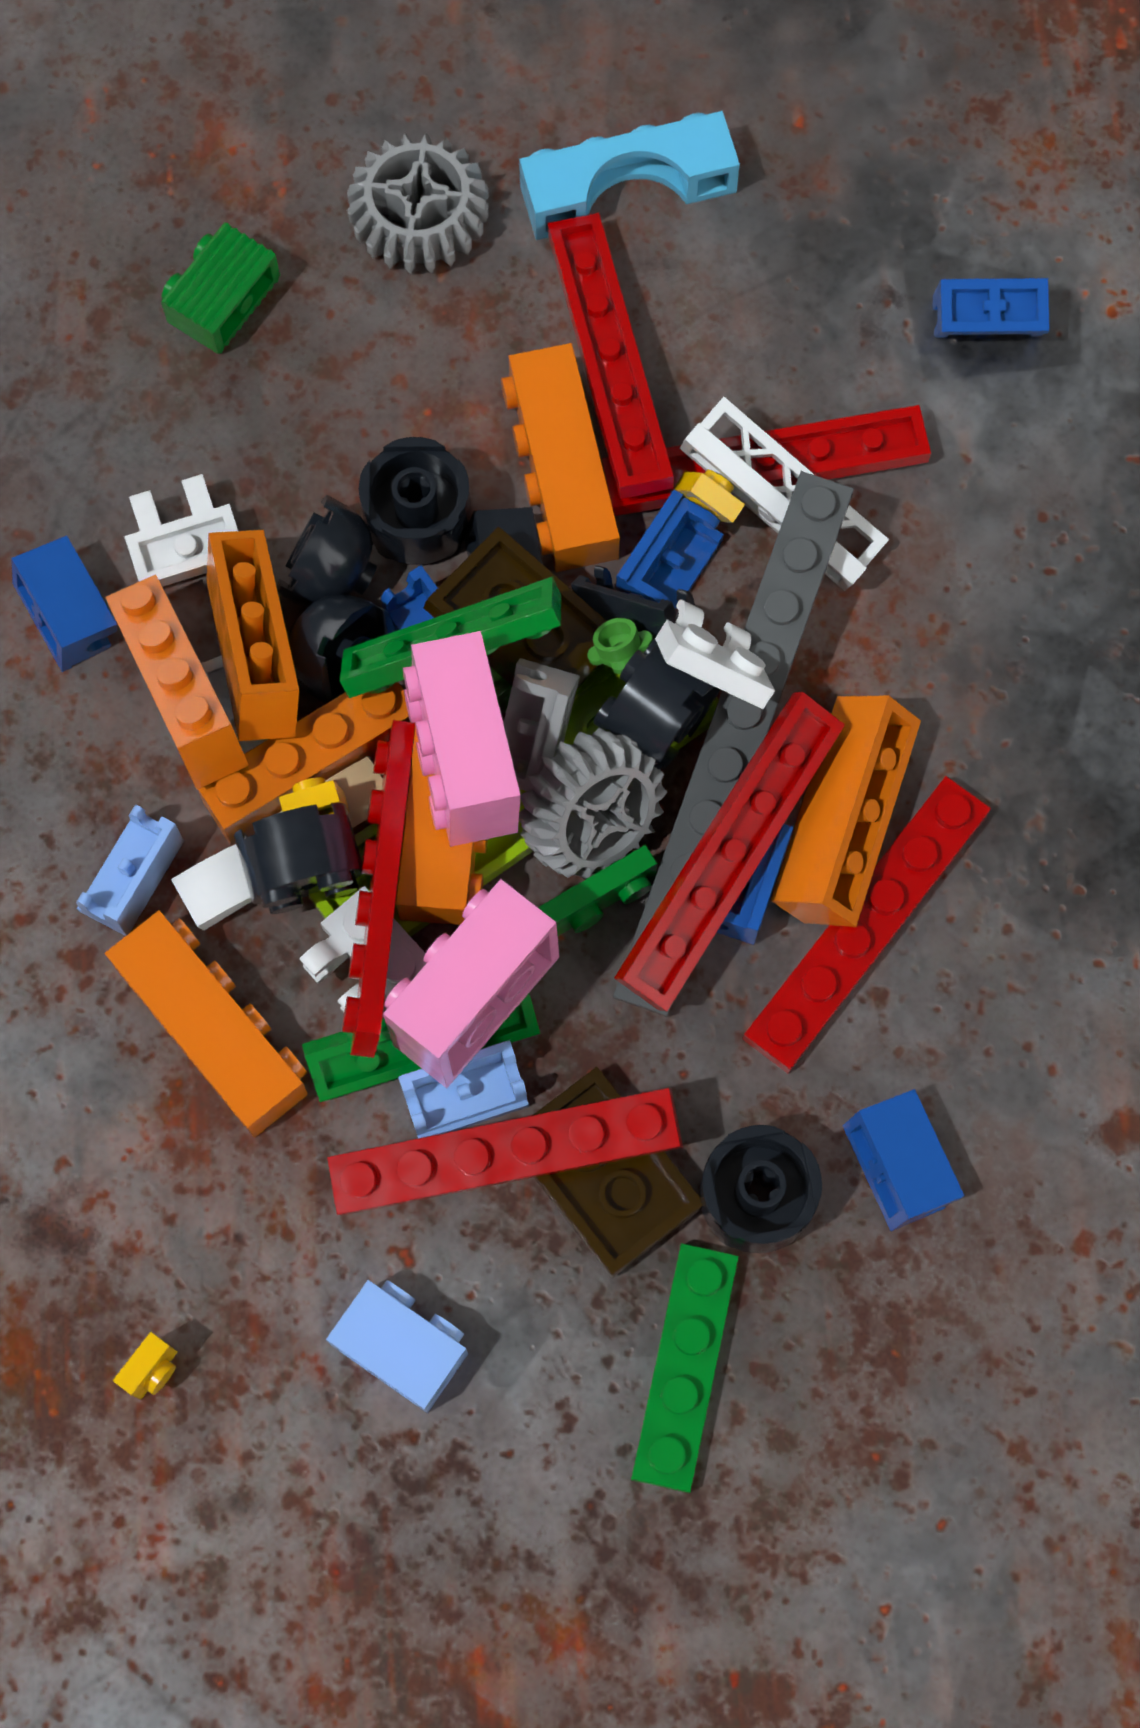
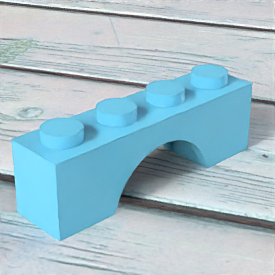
[519,111,740,240]

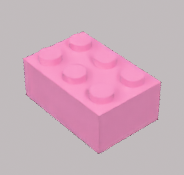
[403,631,520,847]
[383,879,559,1089]

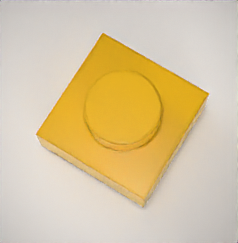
[673,469,745,523]
[279,777,350,815]
[112,1332,178,1400]

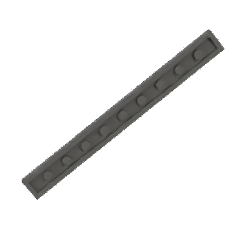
[613,471,854,1017]

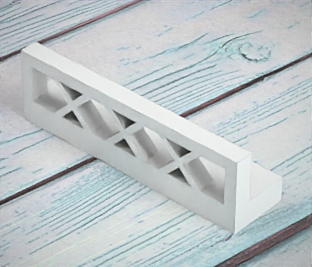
[680,397,889,591]

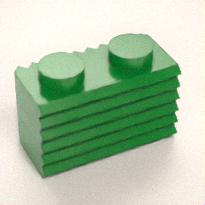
[161,223,280,354]

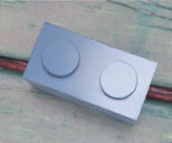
[326,1280,468,1413]

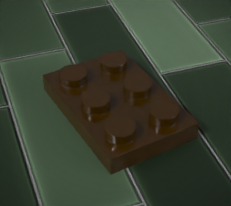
[423,526,607,689]
[533,1066,702,1278]

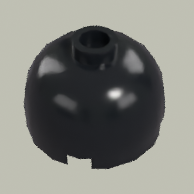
[276,495,377,607]
[289,595,394,704]

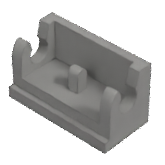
[503,658,580,791]

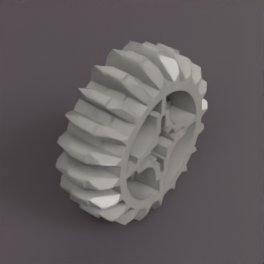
[347,132,489,274]
[519,728,667,880]

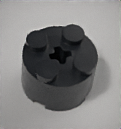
[359,437,472,565]
[593,639,720,771]
[234,803,363,915]
[699,1125,822,1253]

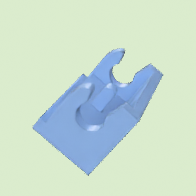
[76,805,184,936]
[398,1040,529,1139]

